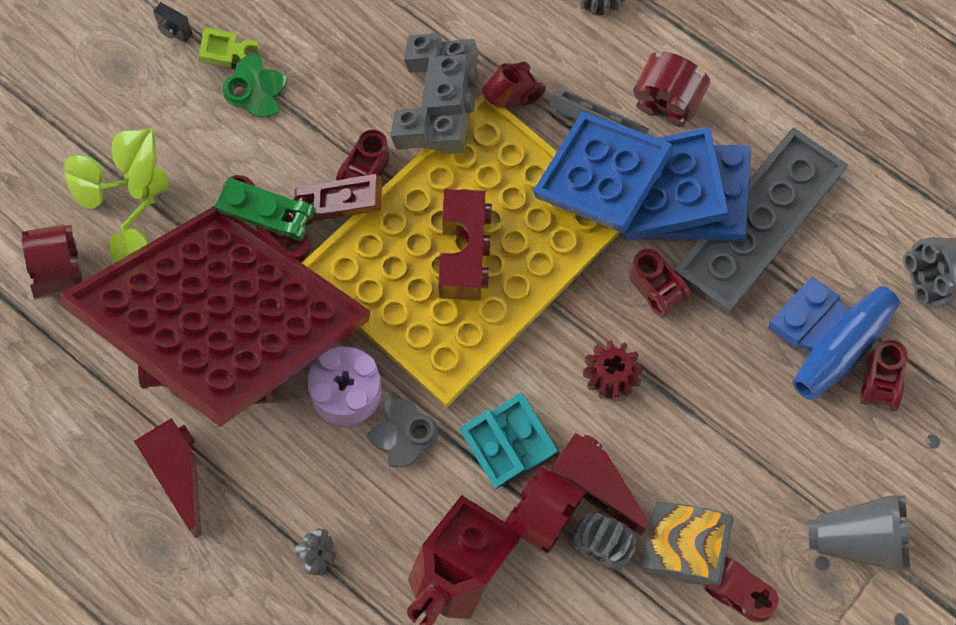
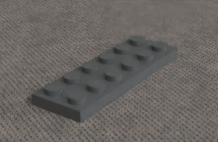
[674,127,848,315]

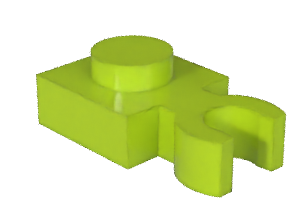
[198,27,258,68]

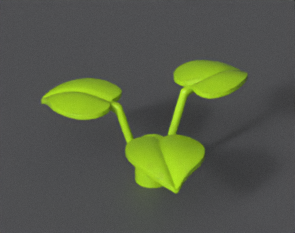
[64,128,169,263]

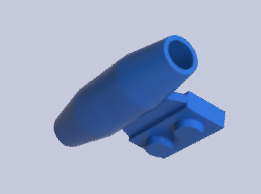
[768,277,900,400]

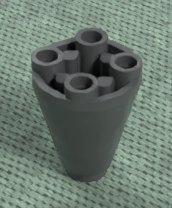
[903,237,956,306]
[808,495,910,570]

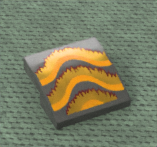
[641,502,734,586]

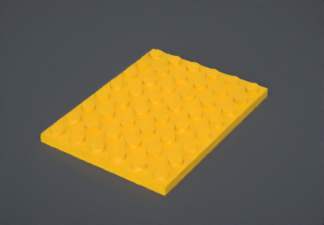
[302,94,621,409]

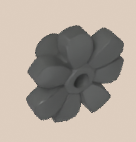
[295,528,336,576]

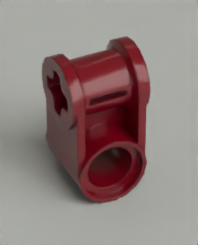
[482,61,546,108]
[336,129,390,180]
[629,248,691,318]
[860,339,908,412]
[704,557,779,623]

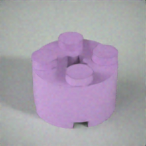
[308,347,382,428]

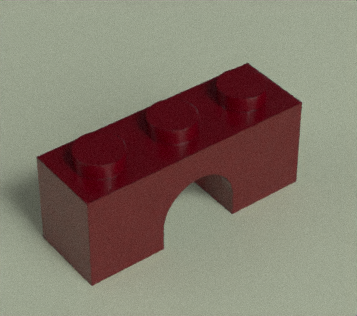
[438,189,492,300]

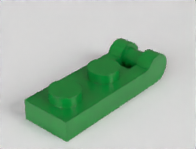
[215,177,316,241]

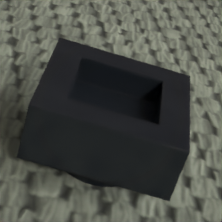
[153,2,193,43]

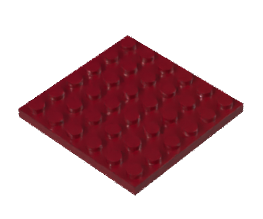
[60,206,371,427]

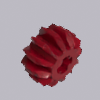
[583,340,643,402]

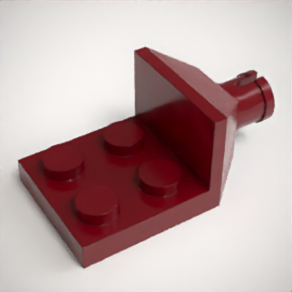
[407,495,521,625]

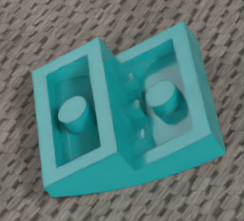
[459,392,560,489]

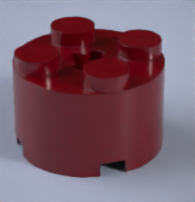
[633,52,711,127]
[21,224,83,300]
[503,465,586,554]

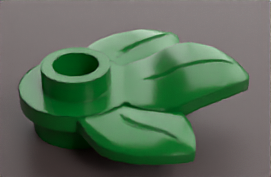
[222,54,287,117]

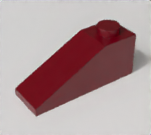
[134,418,201,538]
[552,432,649,536]

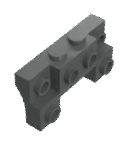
[391,33,479,154]

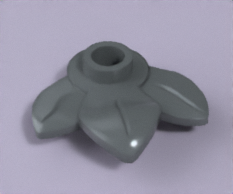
[367,398,438,467]

